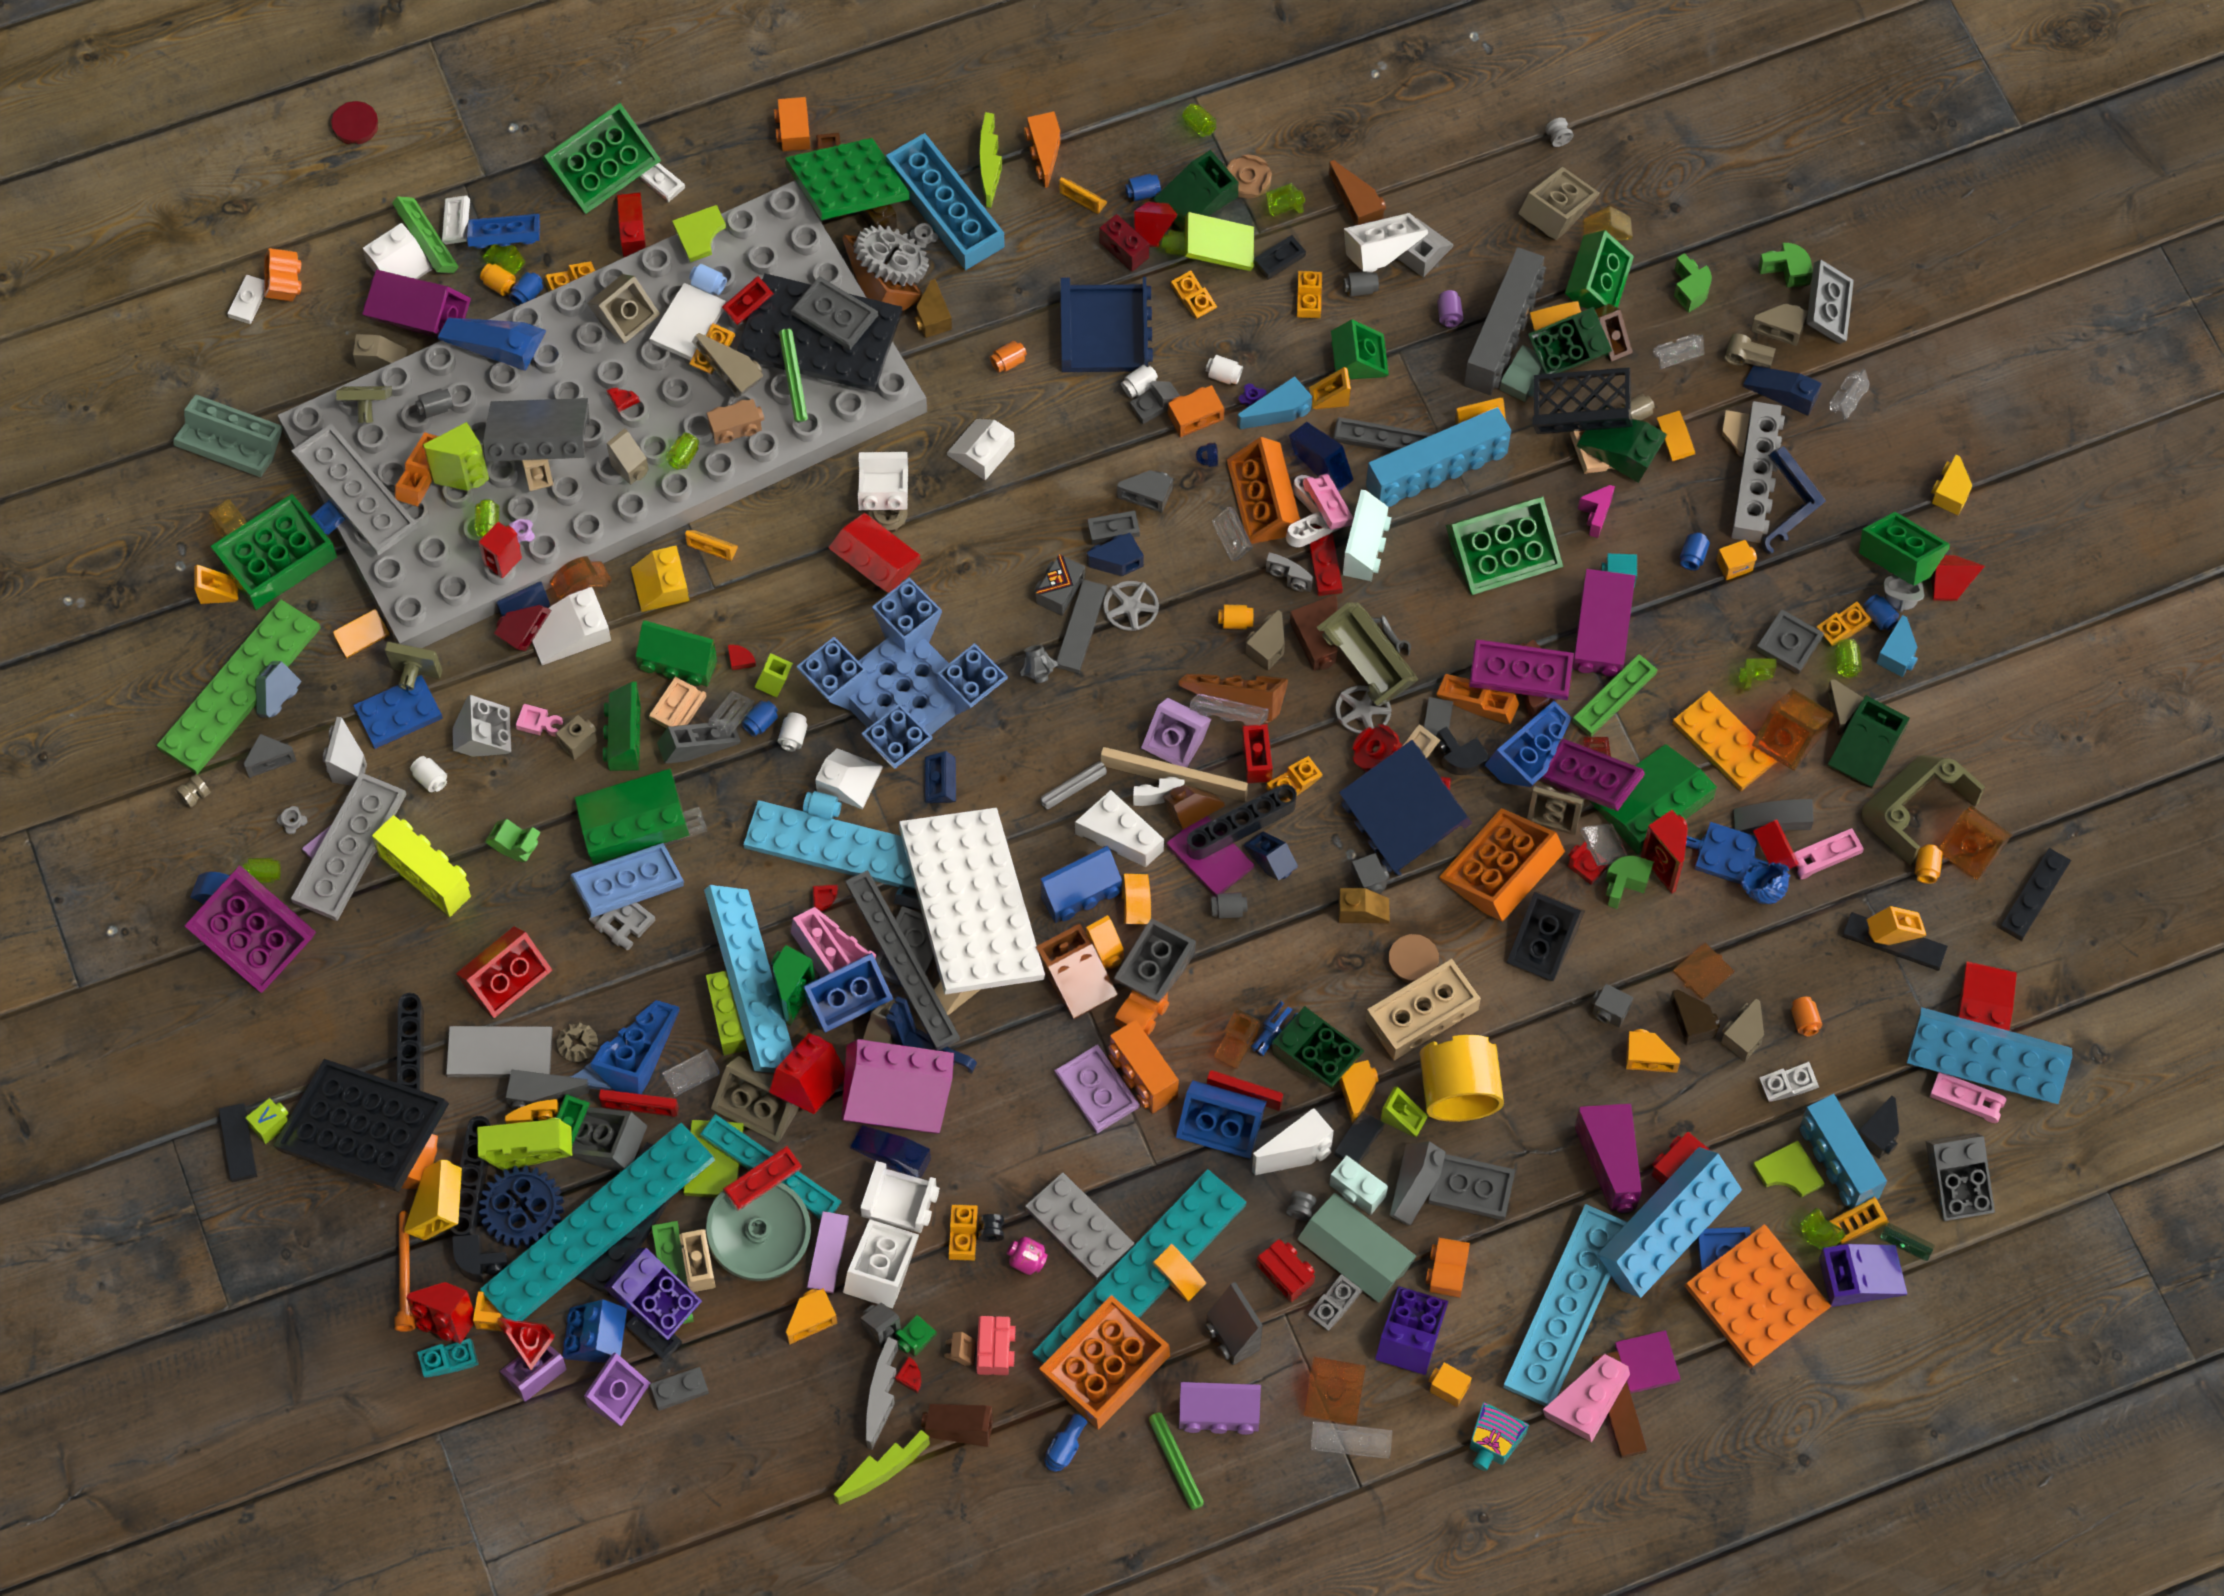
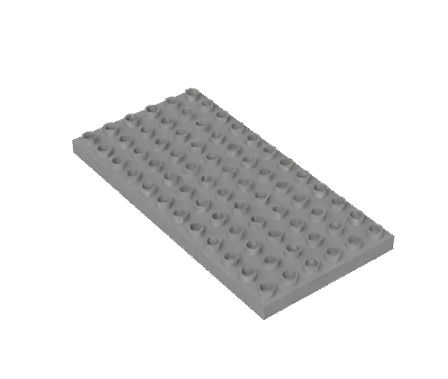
[278,180,927,648]

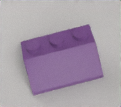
[1179,1382,1261,1435]

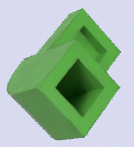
[1758,243,1813,288]
[1674,253,1712,313]
[485,819,540,862]
[1606,856,1653,909]

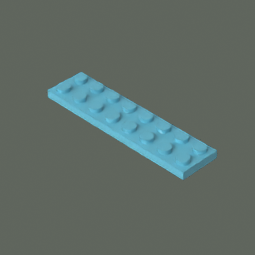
[744,800,916,889]
[704,885,793,1073]
[1503,1204,1627,1407]

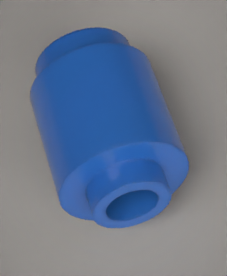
[1125,174,1161,202]
[509,272,544,306]
[1680,533,1710,571]
[1863,594,1899,630]
[741,700,778,737]

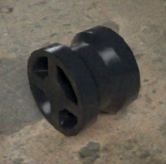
[978,1214,1004,1242]

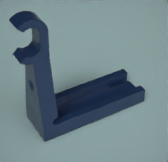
[1762,446,1826,554]
[886,996,977,1073]

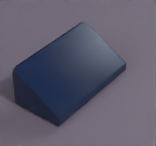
[497,582,550,617]
[925,751,956,803]

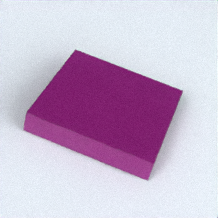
[1615,1330,1681,1394]

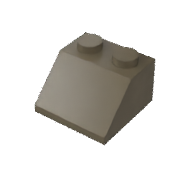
[587,274,660,344]

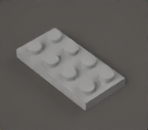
[1025,1173,1135,1281]

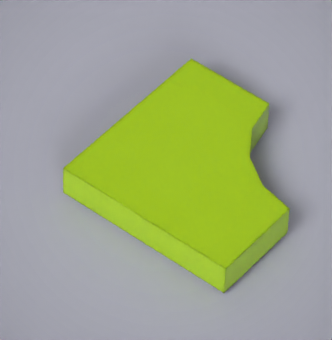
[672,205,726,263]
[1753,1141,1825,1198]

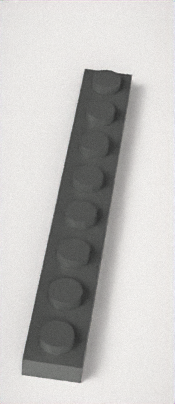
[845,870,960,1051]

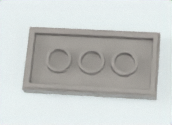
[446,1026,553,1077]

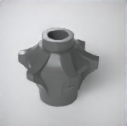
[1019,645,1058,683]

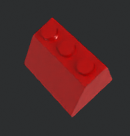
[829,513,921,593]
[1640,810,1688,894]
[456,926,552,1018]
[769,1033,845,1114]

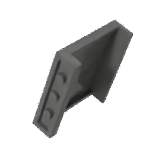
[484,398,590,461]

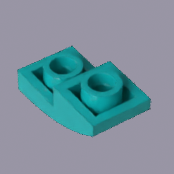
[418,1338,479,1378]

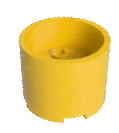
[1420,1035,1504,1122]

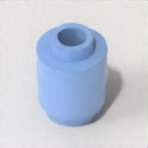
[689,264,727,295]

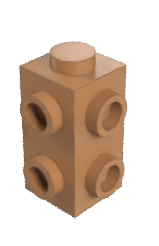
[707,399,764,445]

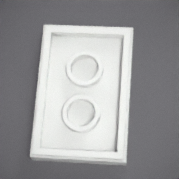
[649,283,727,361]

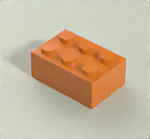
[1109,1020,1179,1114]

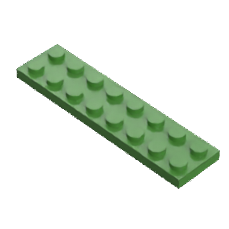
[157,599,321,775]

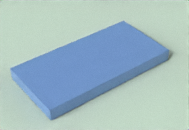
[570,843,684,918]

